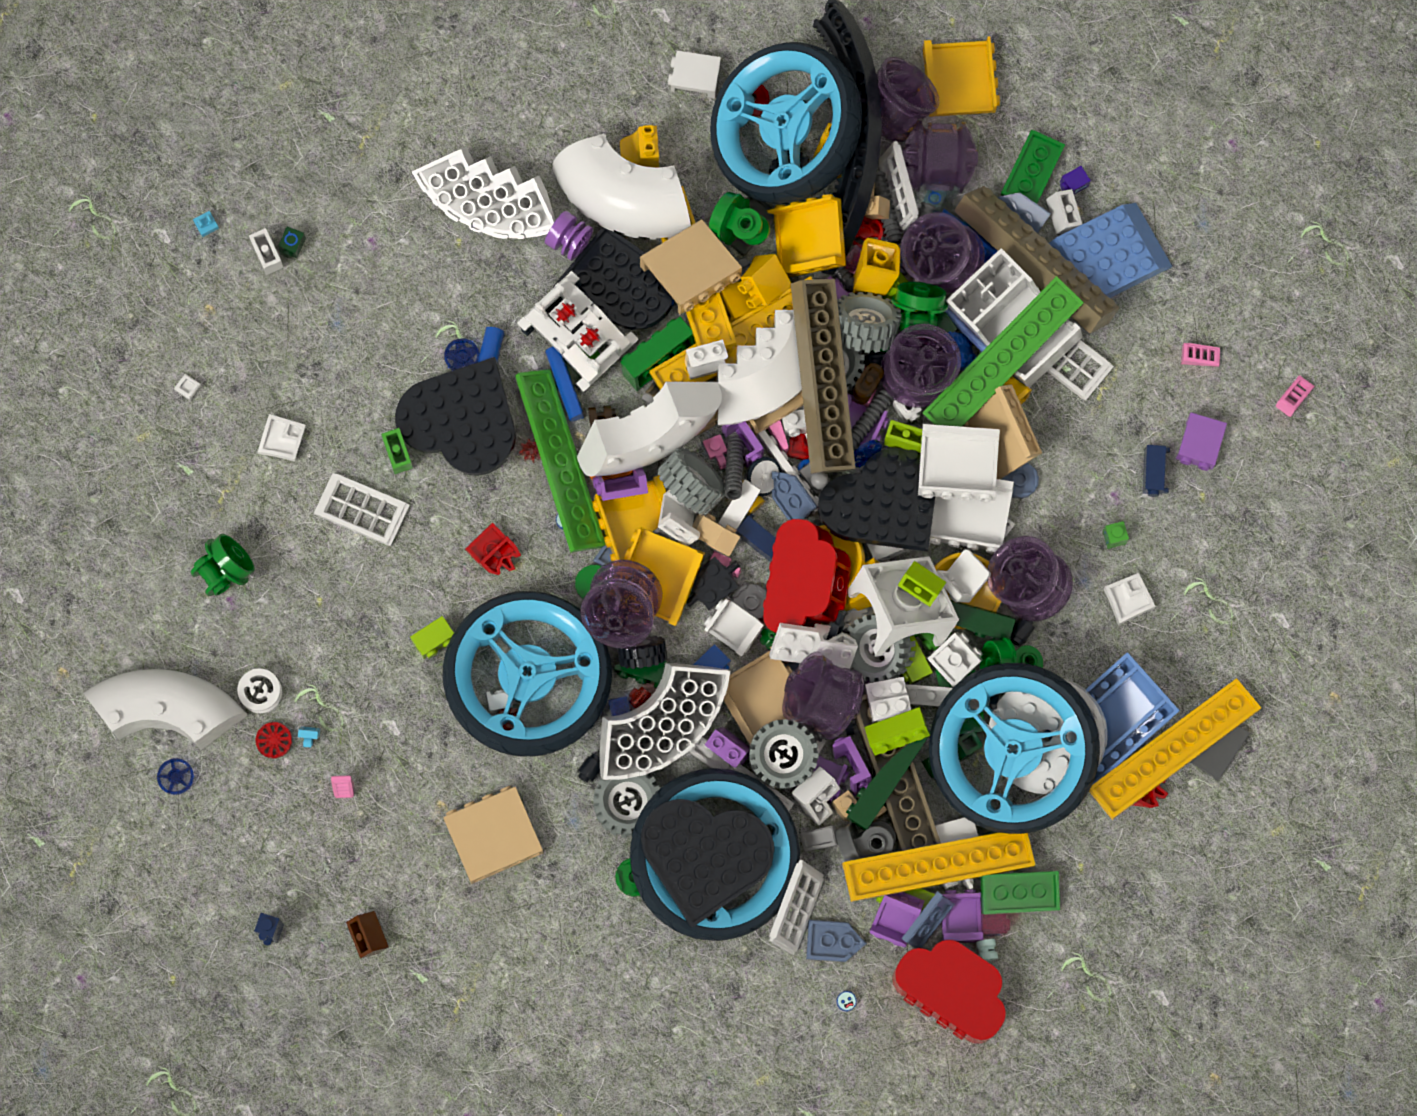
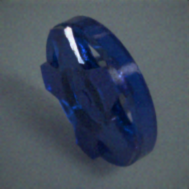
[444,338,480,371]

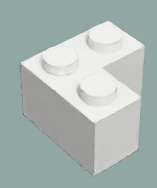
[792,767,840,825]

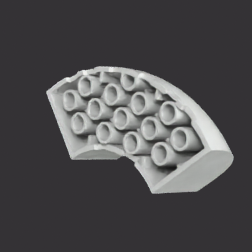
[553,134,691,240]
[577,382,722,477]
[600,663,730,780]
[83,669,248,750]

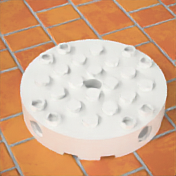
[989,679,1107,794]

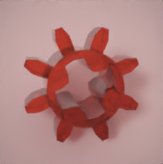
[519,438,541,463]
[629,687,652,708]

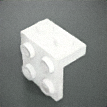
[937,550,991,603]

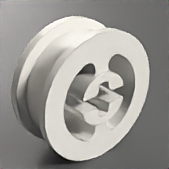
[237,668,282,714]

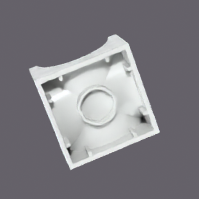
[847,556,959,655]

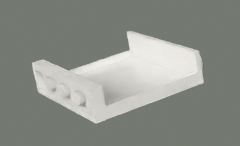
[918,424,1000,502]
[929,479,1014,554]

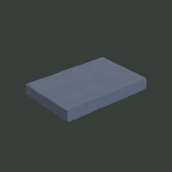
[902,891,954,948]

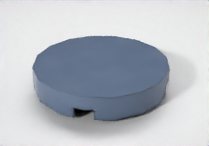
[1001,463,1039,499]

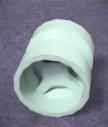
[976,939,998,961]

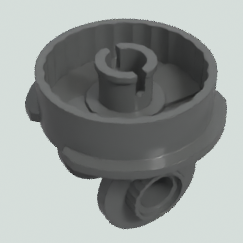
[836,821,896,862]

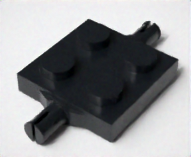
[686,557,740,611]

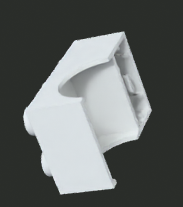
[946,248,1082,388]

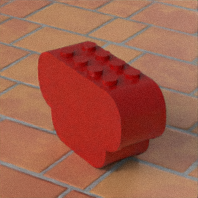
[763,519,852,633]
[893,940,1006,1044]

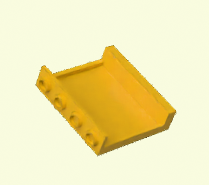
[922,36,1000,117]
[767,194,846,278]
[592,475,681,570]
[610,527,705,626]

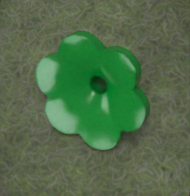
[760,628,776,650]

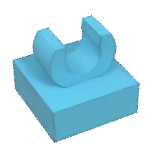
[193,211,219,237]
[298,726,320,748]

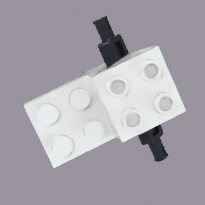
[769,610,858,686]

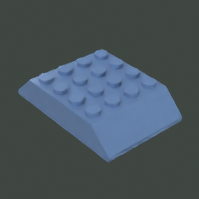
[1049,203,1172,298]
[1044,652,1180,785]

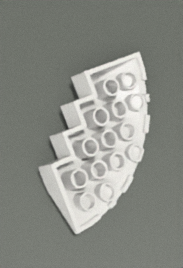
[412,146,556,239]
[717,310,802,425]

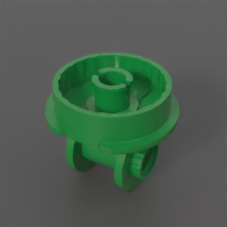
[709,192,770,246]
[891,282,948,339]
[190,534,255,596]
[980,637,1043,669]

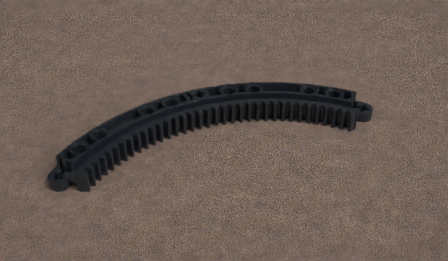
[812,0,882,275]

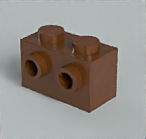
[346,911,389,959]

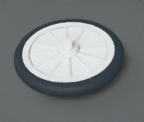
[747,457,781,496]

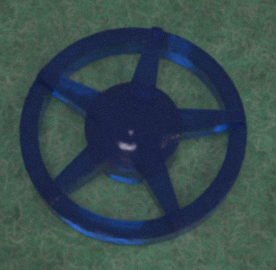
[854,440,882,468]
[157,758,194,795]

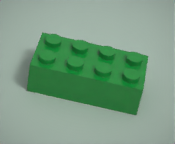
[620,317,696,391]

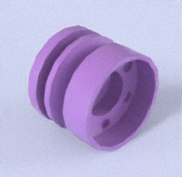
[545,211,593,261]

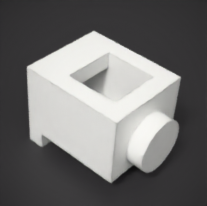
[892,391,922,424]
[486,690,516,714]

